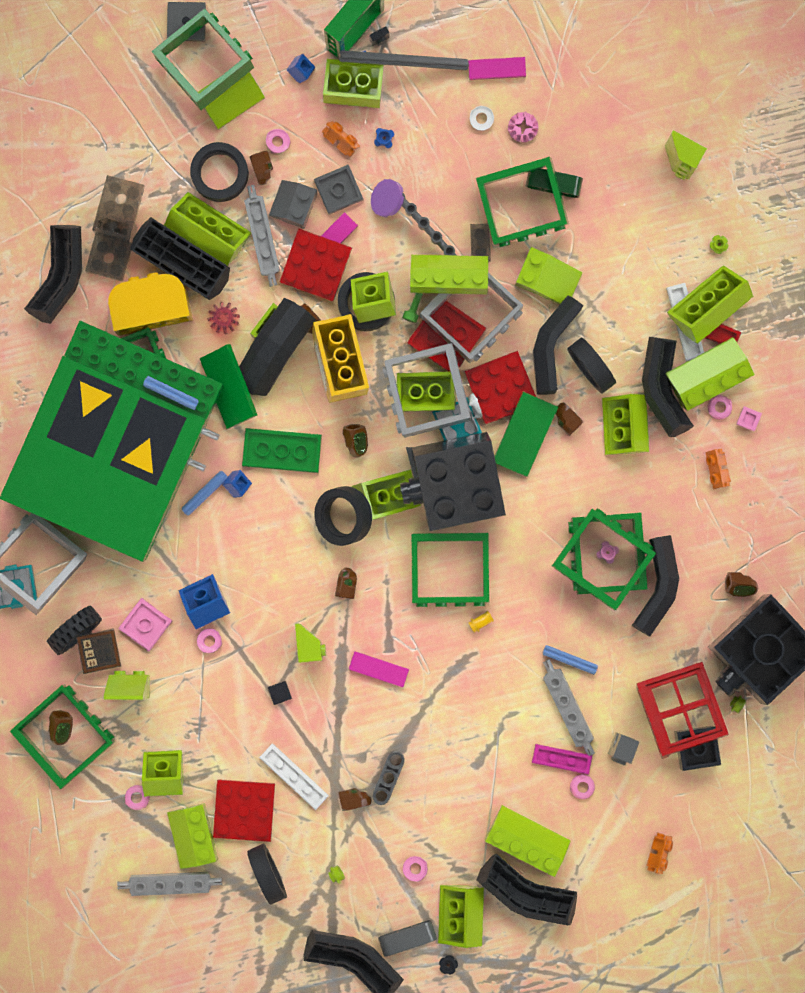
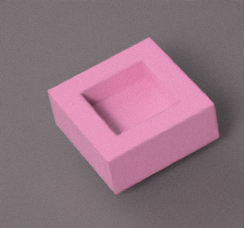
[736,406,762,432]

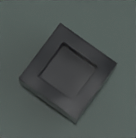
[369,26,390,46]
[268,681,292,705]

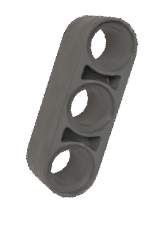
[373,751,405,805]
[378,920,437,957]

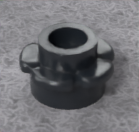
[439,955,458,975]

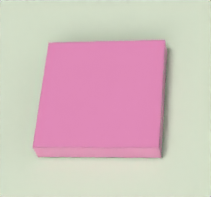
[118,598,172,651]

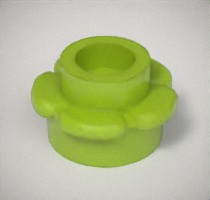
[710,235,729,254]
[729,695,747,714]
[328,865,345,884]

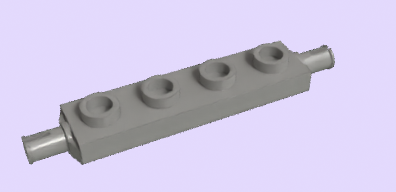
[244,185,280,287]
[542,659,595,756]
[117,872,222,896]

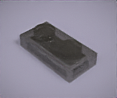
[470,223,491,262]

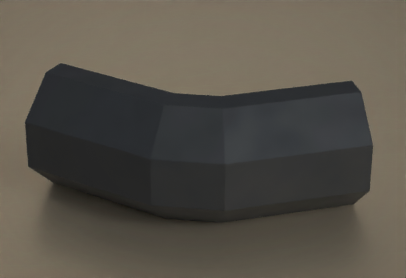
[130,217,230,300]
[24,225,82,324]
[533,295,584,395]
[239,298,316,396]
[642,337,694,437]
[632,535,680,637]
[477,854,577,926]
[304,930,404,993]

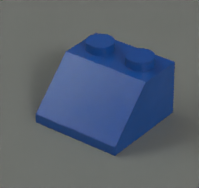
[178,574,230,629]

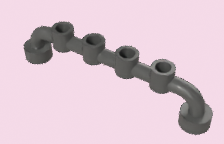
[402,192,457,256]

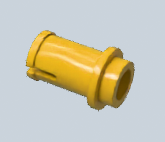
[468,611,494,632]

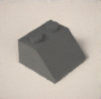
[269,180,318,229]

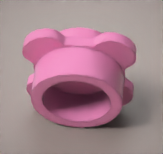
[596,541,619,564]

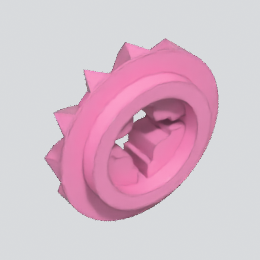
[508,112,538,142]

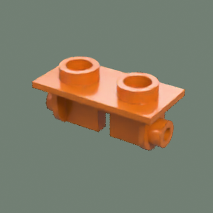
[322,121,360,157]
[705,448,731,489]
[646,832,673,874]

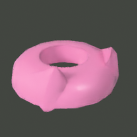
[265,129,290,153]
[707,395,732,420]
[197,628,222,653]
[570,774,595,799]
[125,785,150,810]
[403,856,428,882]

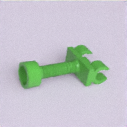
[402,293,423,323]

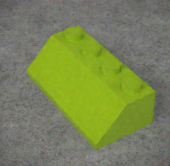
[164,192,251,266]
[410,254,488,295]
[667,265,754,344]
[665,337,755,411]
[485,805,571,877]

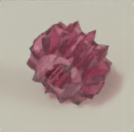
[207,302,240,335]

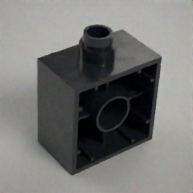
[400,432,506,531]
[708,594,805,705]

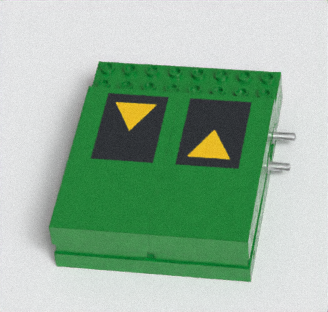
[0,321,224,562]

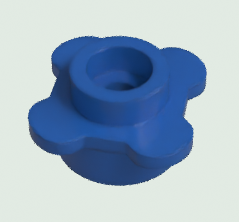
[374,128,394,148]

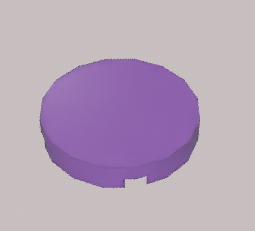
[371,179,404,217]

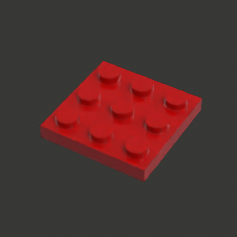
[279,228,352,302]
[407,301,487,372]
[464,350,536,425]
[213,779,275,842]

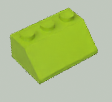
[323,59,384,108]
[198,72,265,130]
[665,130,707,180]
[397,372,456,412]
[602,394,649,455]
[167,803,218,869]
[438,885,484,948]

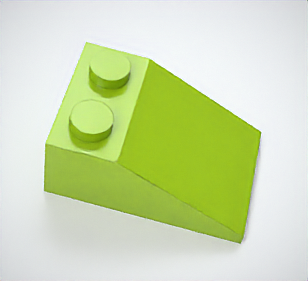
[515,247,583,304]
[352,469,421,520]
[103,671,150,700]

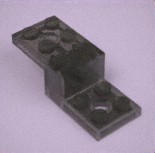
[85,175,145,282]

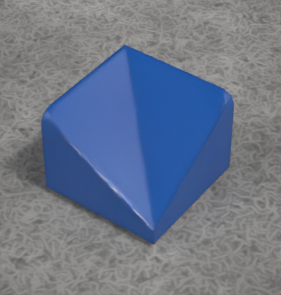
[287,54,315,83]
[222,470,252,498]

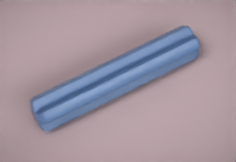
[143,376,198,410]
[182,471,228,516]
[543,645,598,674]

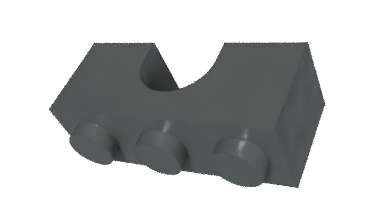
[608,732,639,766]

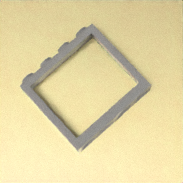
[420,273,523,363]
[382,343,472,438]
[0,513,87,615]

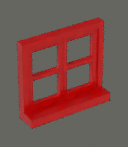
[636,662,729,759]

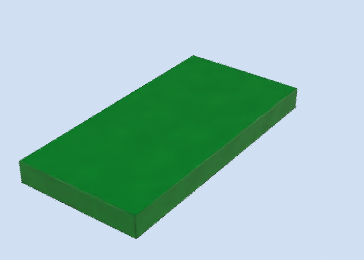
[200,344,258,429]
[494,392,558,477]
[242,428,322,473]

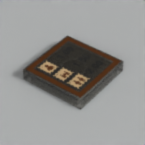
[76,628,121,674]

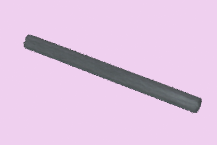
[339,50,469,70]

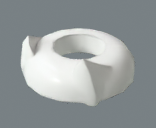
[469,106,494,131]
[468,393,483,419]

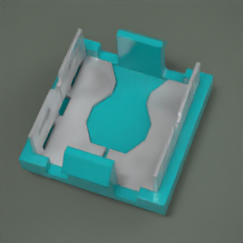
[432,397,482,441]
[0,564,38,609]

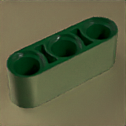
[525,169,583,198]

